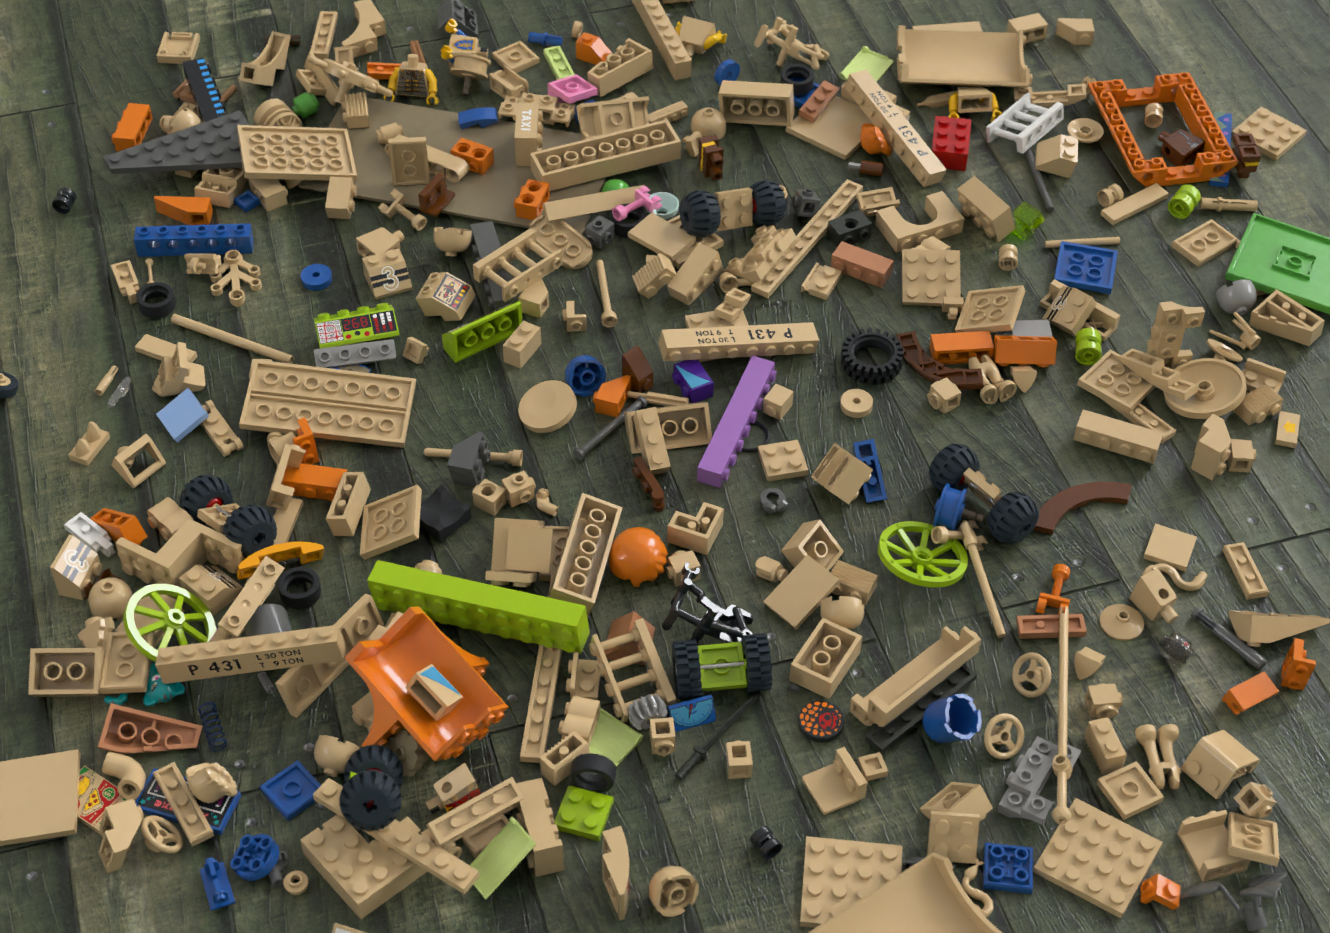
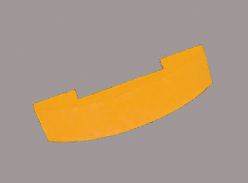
[237,542,324,580]

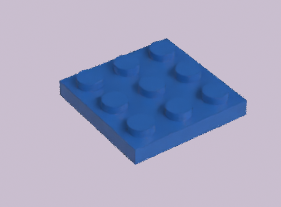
[1054,241,1118,294]

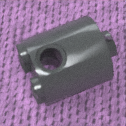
[244,604,292,637]

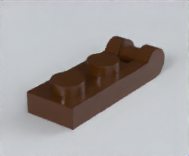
[632,456,665,512]

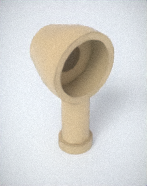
[719,272,754,293]

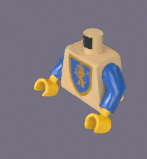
[441,19,488,68]

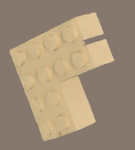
[300,815,430,919]

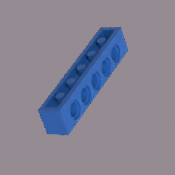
[134,223,254,257]

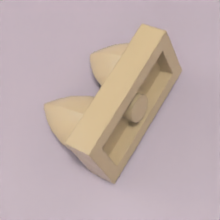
[68,422,110,466]

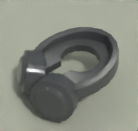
[760,488,789,514]

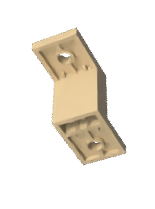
[485,518,545,587]
[116,519,245,587]

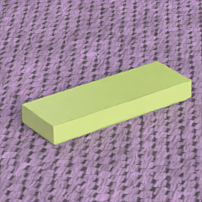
[543,46,575,80]

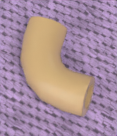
[102,751,146,800]

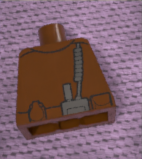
[1158,129,1205,167]

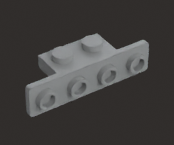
[314,339,396,368]

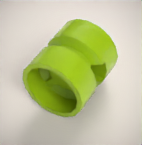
[1168,184,1201,219]
[1075,328,1102,366]

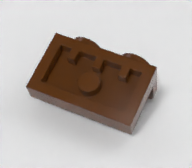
[418,173,455,217]

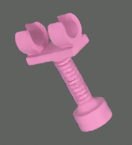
[612,186,662,222]

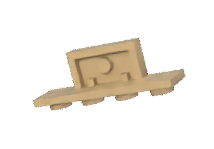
[295,52,339,106]

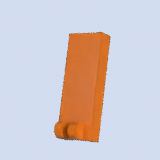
[367,62,401,80]

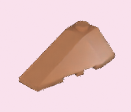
[98,703,202,754]

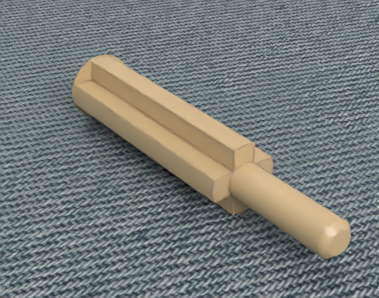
[627,391,689,406]

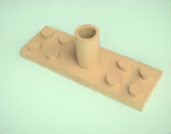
[275,594,385,718]

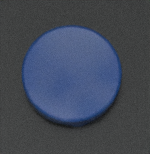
[230,834,279,881]

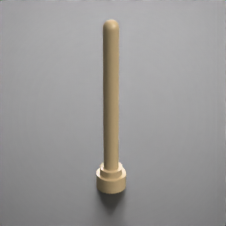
[596,260,617,328]
[423,448,523,467]

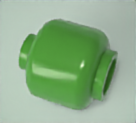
[291,92,319,119]

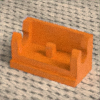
[1222,671,1279,715]

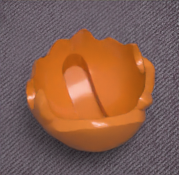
[608,527,668,587]

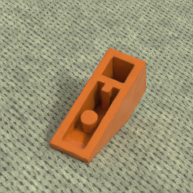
[90,508,148,546]

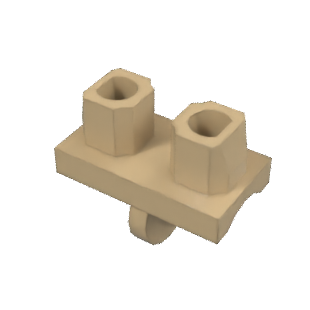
[184,254,222,274]

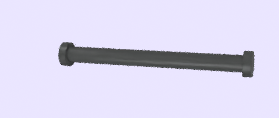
[573,396,647,461]

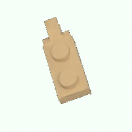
[111,260,140,304]

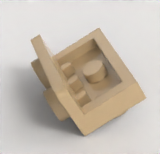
[856,187,900,217]

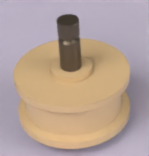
[450,52,491,95]

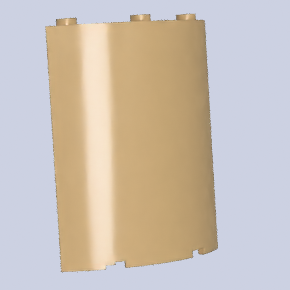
[897,26,1032,88]
[808,852,1002,933]

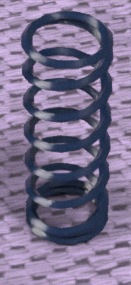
[198,702,228,751]

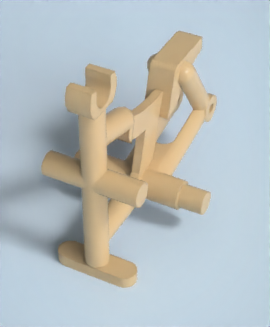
[754,17,829,70]

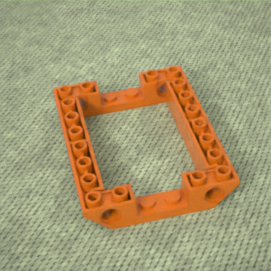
[1088,72,1238,188]

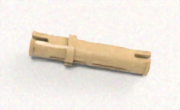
[1199,197,1258,212]

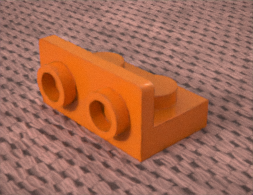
[292,417,320,465]
[1281,638,1316,690]

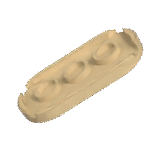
[529,215,593,269]

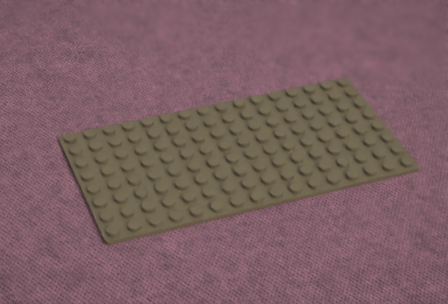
[298,97,606,236]

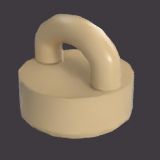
[160,115,175,133]

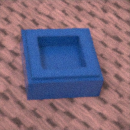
[234,190,261,212]

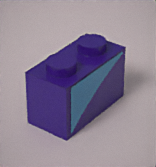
[672,360,714,404]

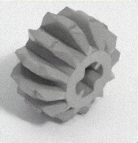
[628,694,668,730]

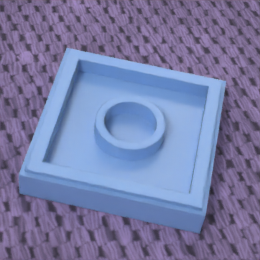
[156,388,209,443]

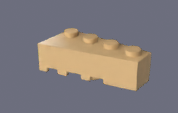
[513,778,564,877]

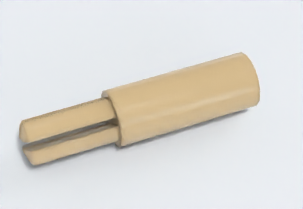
[94,365,118,396]

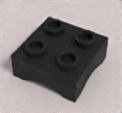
[419,485,471,542]

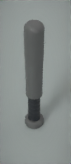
[1191,607,1266,670]

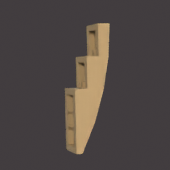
[1119,348,1198,400]

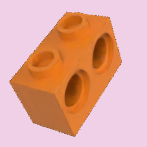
[450,138,494,175]
[514,179,550,220]

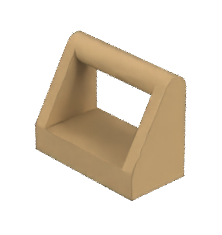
[111,434,166,488]

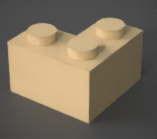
[667,502,724,555]

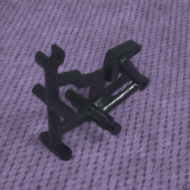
[662,562,754,644]

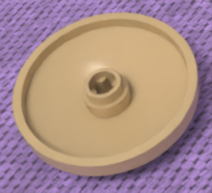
[1163,358,1247,419]

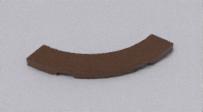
[896,331,984,389]
[1033,482,1132,535]

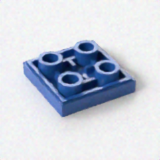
[983,843,1033,894]

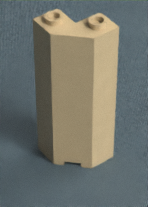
[849,626,981,727]

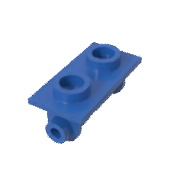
[199,857,235,911]

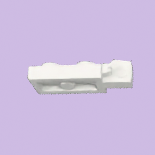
[64,512,115,557]

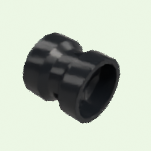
[52,188,77,214]
[750,826,783,860]

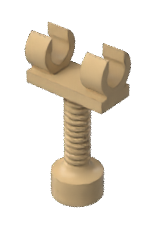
[378,189,427,231]
[931,520,988,551]

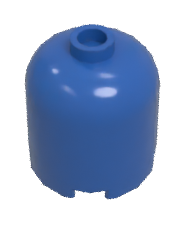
[922,694,982,743]

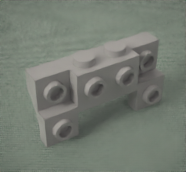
[997,736,1081,825]

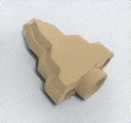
[78,616,115,650]

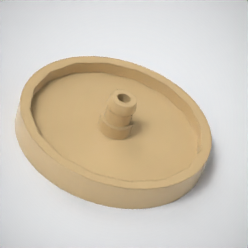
[518,380,577,433]

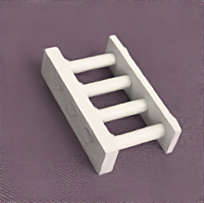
[986,93,1064,154]

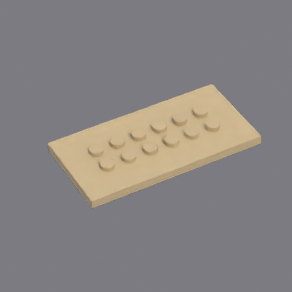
[239,360,416,448]

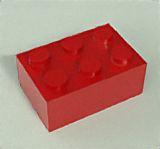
[931,116,971,171]

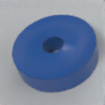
[714,59,740,86]
[301,264,332,291]

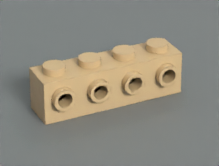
[1073,409,1163,464]

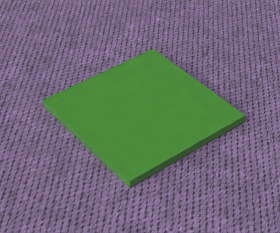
[1224,213,1330,314]

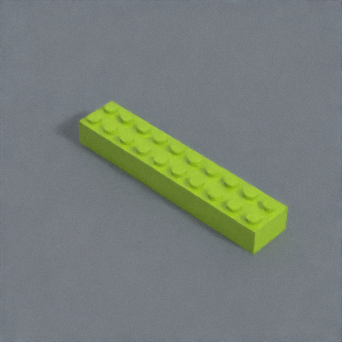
[367,560,590,654]

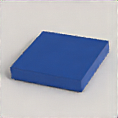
[259,760,321,821]

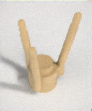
[1209,312,1261,350]

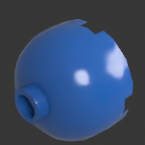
[565,355,606,397]

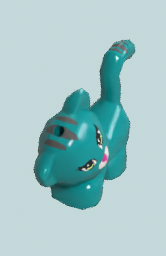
[104,662,185,707]

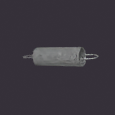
[257,671,275,697]

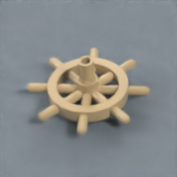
[307,55,392,104]

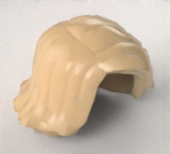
[185,763,237,803]

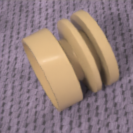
[253,99,302,127]

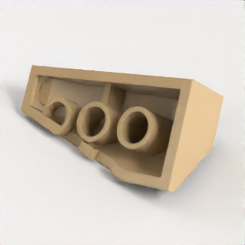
[1228,610,1330,647]

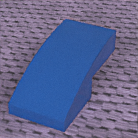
[458,108,498,130]

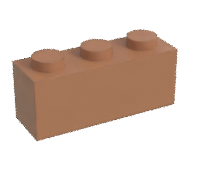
[831,242,894,288]

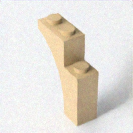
[342,0,386,58]
[239,31,291,86]

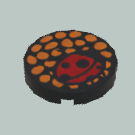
[798,700,844,743]

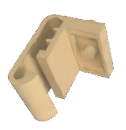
[1180,730,1260,799]

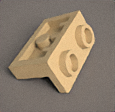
[1242,358,1286,394]
[566,652,600,701]

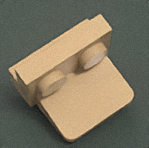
[152,342,206,397]

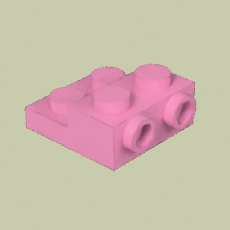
[548,74,597,104]

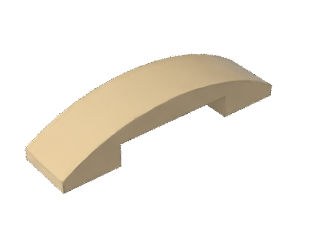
[1014,84,1086,108]

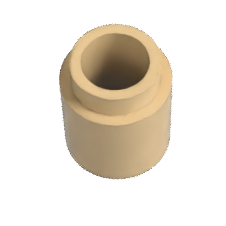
[376,122,404,145]

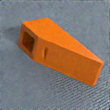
[154,196,213,225]

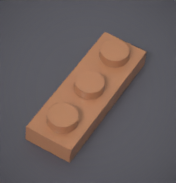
[798,80,839,123]
[1016,614,1087,639]

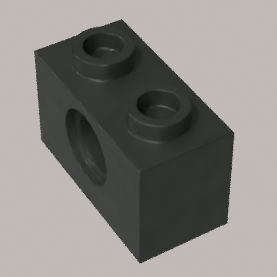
[827,210,872,247]

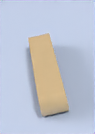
[385,134,470,183]

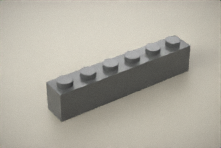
[470,221,518,311]

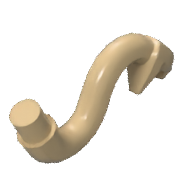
[1142,563,1208,591]

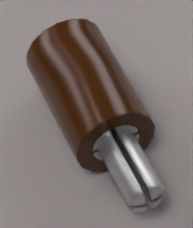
[848,160,884,177]

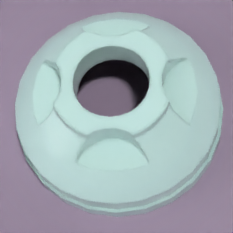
[645,192,679,220]

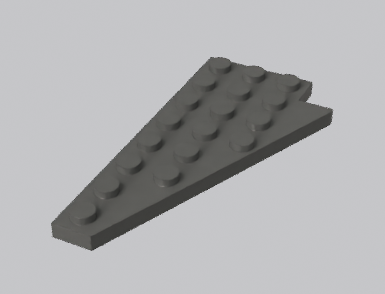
[103,110,250,174]

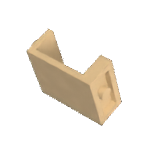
[1178,810,1251,882]

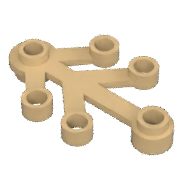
[209,250,262,307]

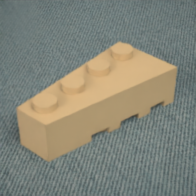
[587,38,653,97]

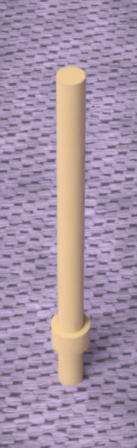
[960,522,1006,638]

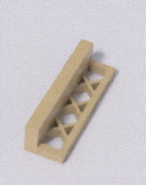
[1039,279,1120,341]

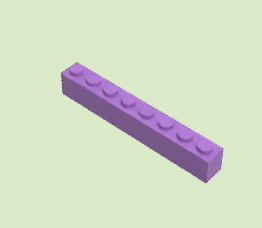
[697,356,777,488]

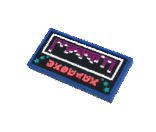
[135,768,241,835]

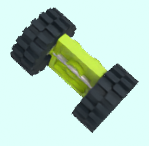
[672,633,772,699]

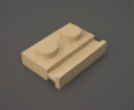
[801,262,842,300]

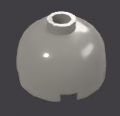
[1215,279,1257,316]

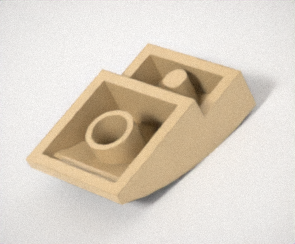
[194,168,248,208]
[602,826,629,920]

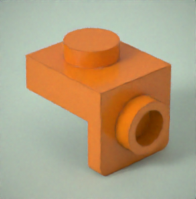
[1140,874,1181,910]

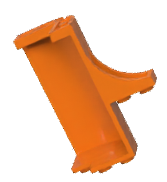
[344,607,508,762]

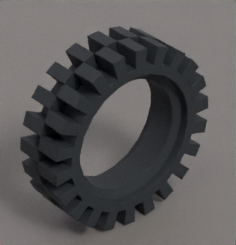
[841,328,904,385]

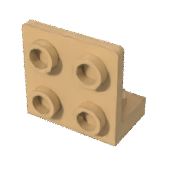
[802,747,868,815]

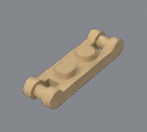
[201,399,244,457]

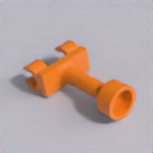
[1036,564,1070,615]

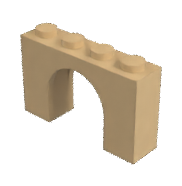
[875,191,964,253]

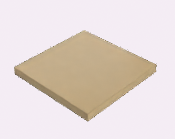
[786,96,873,160]
[0,749,81,846]

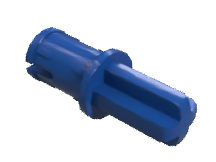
[528,31,563,46]

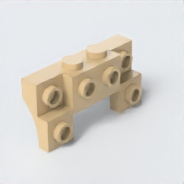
[498,93,576,127]
[724,225,796,282]
[1147,301,1205,369]

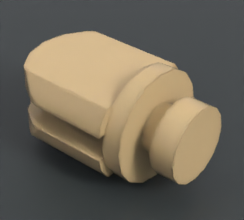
[755,556,788,582]

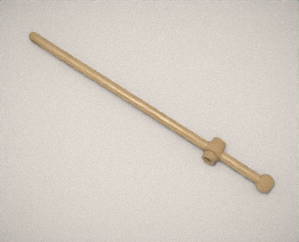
[1052,606,1072,824]

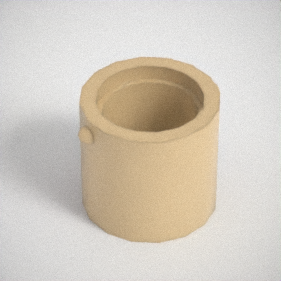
[268,432,296,465]

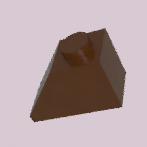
[622,345,653,393]

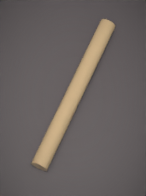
[1044,237,1120,248]

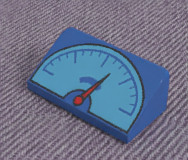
[668,695,716,732]

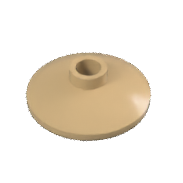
[1067,118,1104,143]
[1206,339,1243,362]
[1099,604,1144,641]

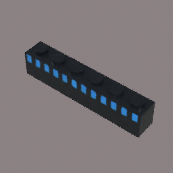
[182,58,227,123]

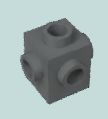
[791,188,820,217]
[585,215,614,249]

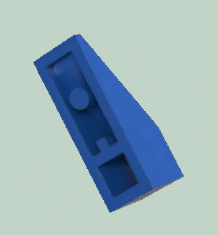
[852,439,887,504]

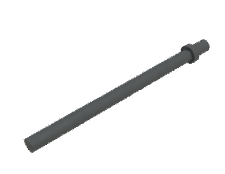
[1017,130,1054,213]

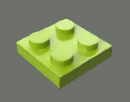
[554,785,613,841]

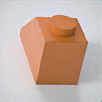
[576,32,612,65]
[592,375,631,417]

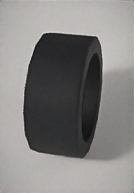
[780,64,814,95]
[611,203,646,238]
[136,282,176,318]
[278,567,321,609]
[570,753,616,793]

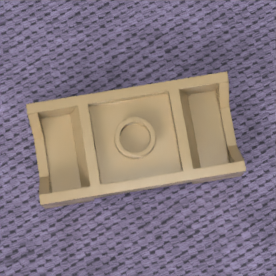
[576,96,649,140]

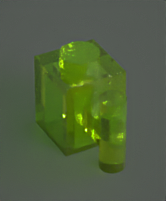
[1012,200,1045,240]

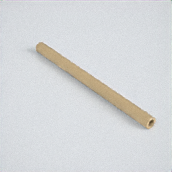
[171,314,294,364]

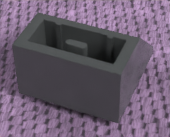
[437,0,478,38]
[447,432,491,487]

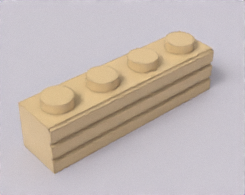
[648,101,688,124]

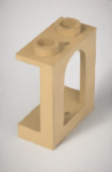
[266,444,306,511]

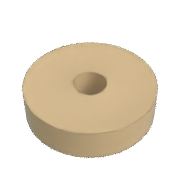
[840,389,873,418]

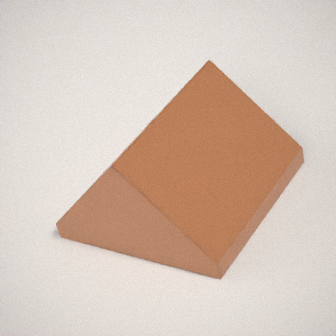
[604,611,656,666]

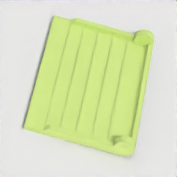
[839,46,894,82]
[589,708,643,767]
[469,816,536,899]

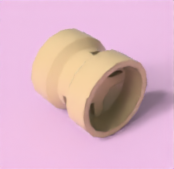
[1144,103,1163,128]
[1097,184,1124,208]
[999,244,1018,271]

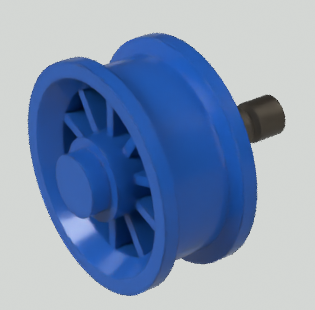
[933,484,985,531]

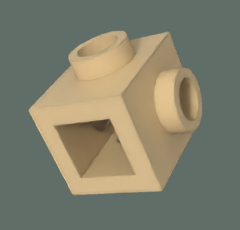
[501,470,536,507]
[1234,782,1277,818]

